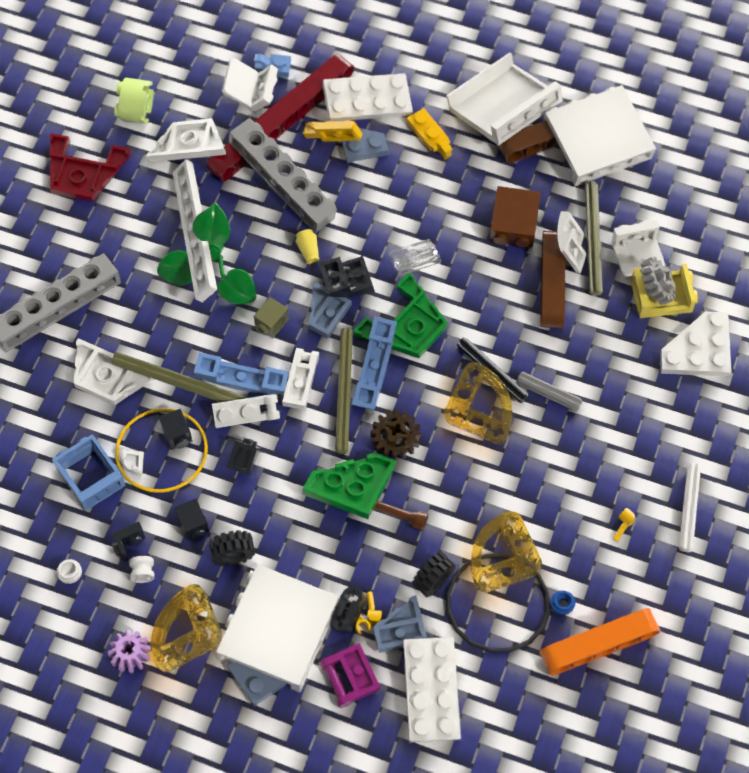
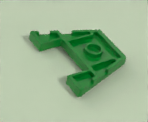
[353,272,448,358]

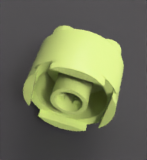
[114,78,153,124]

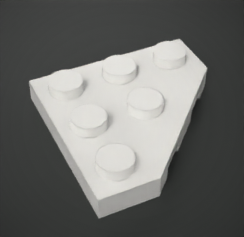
[660,311,731,377]

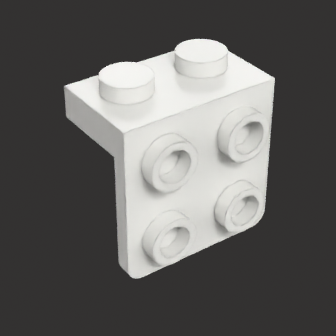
[222,58,278,112]
[611,220,666,279]

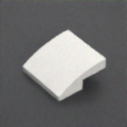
[557,211,586,273]

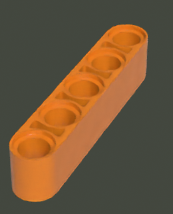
[539,608,661,676]

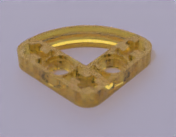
[444,362,512,444]
[470,511,542,592]
[151,584,222,672]

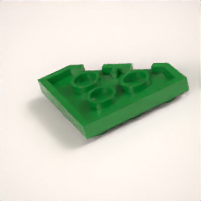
[302,453,397,519]

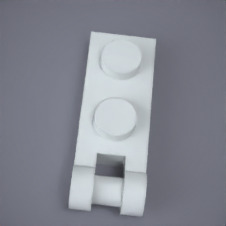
[283,348,319,410]
[212,394,280,428]

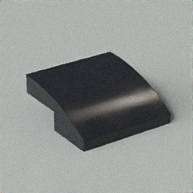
[319,256,375,297]

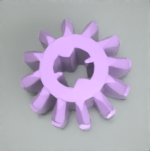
[108,630,151,673]

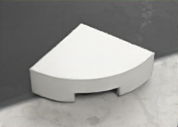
[119,449,144,476]

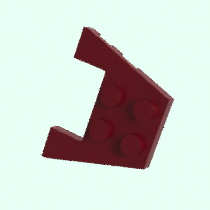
[50,133,132,202]

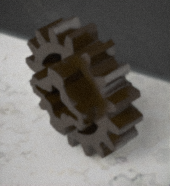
[371,409,422,460]

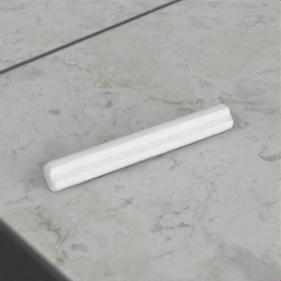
[679,463,701,552]

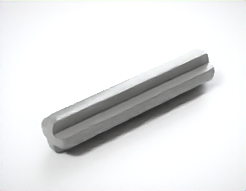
[517,372,582,411]

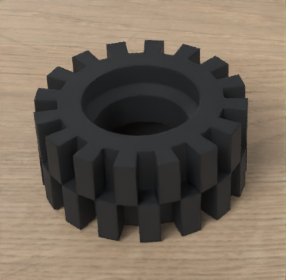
[209,530,255,566]
[412,551,456,598]

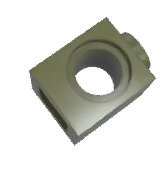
[254,297,289,339]

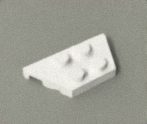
[146,118,226,162]
[73,338,154,405]

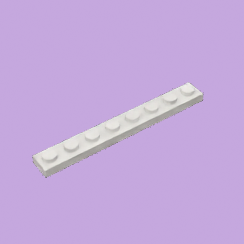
[173,159,217,302]

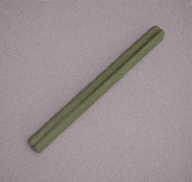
[585,180,603,296]
[335,328,353,454]
[112,352,244,402]

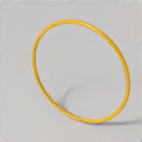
[115,408,208,493]

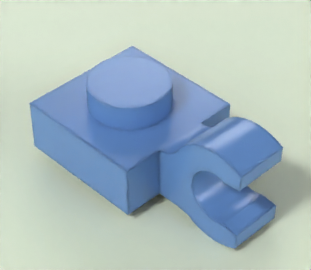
[254,54,291,78]

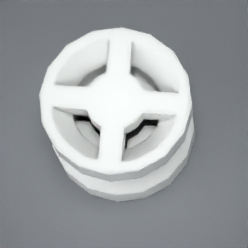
[129,556,155,583]

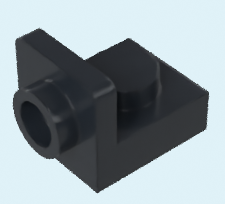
[227,438,262,475]
[111,521,146,561]

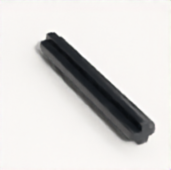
[457,337,528,403]

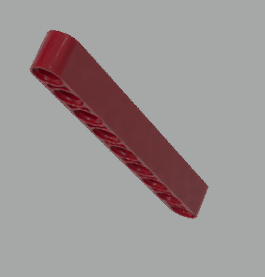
[207,53,355,182]

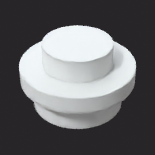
[57,559,82,584]

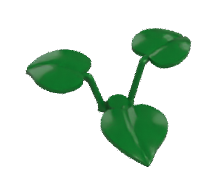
[157,203,257,304]

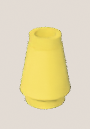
[295,229,319,264]

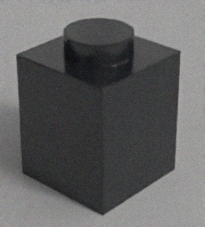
[159,408,193,450]
[174,498,209,541]

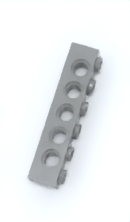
[229,118,337,233]
[0,253,121,353]

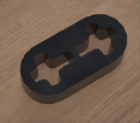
[331,586,366,634]

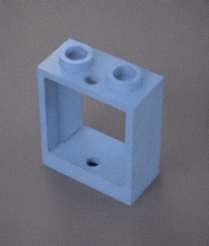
[52,434,126,511]

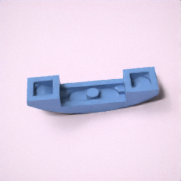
[352,316,397,410]
[194,352,289,394]

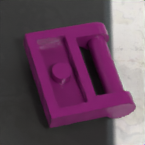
[319,643,380,708]

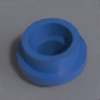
[551,590,576,615]

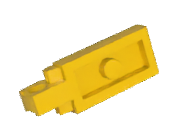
[406,108,452,159]
[303,120,363,142]

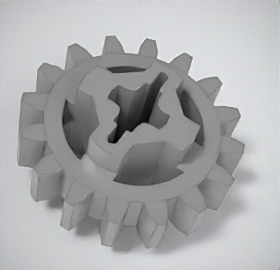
[640,257,676,305]

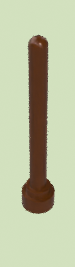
[374,501,429,531]

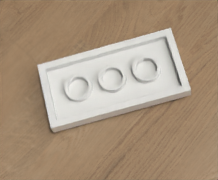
[322,73,413,122]
[403,637,461,743]

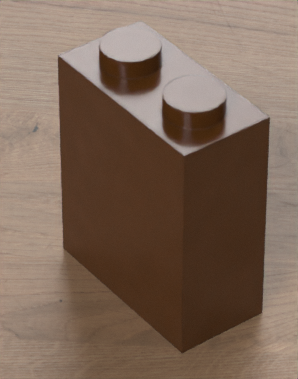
[489,186,541,248]

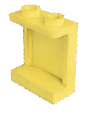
[631,264,698,318]

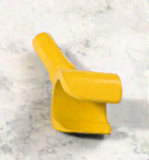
[613,508,635,542]
[367,592,382,625]
[355,614,371,635]

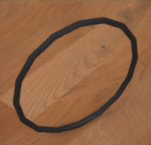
[446,554,550,653]

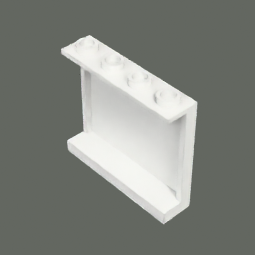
[446,53,563,145]
[543,86,656,186]
[215,564,339,692]

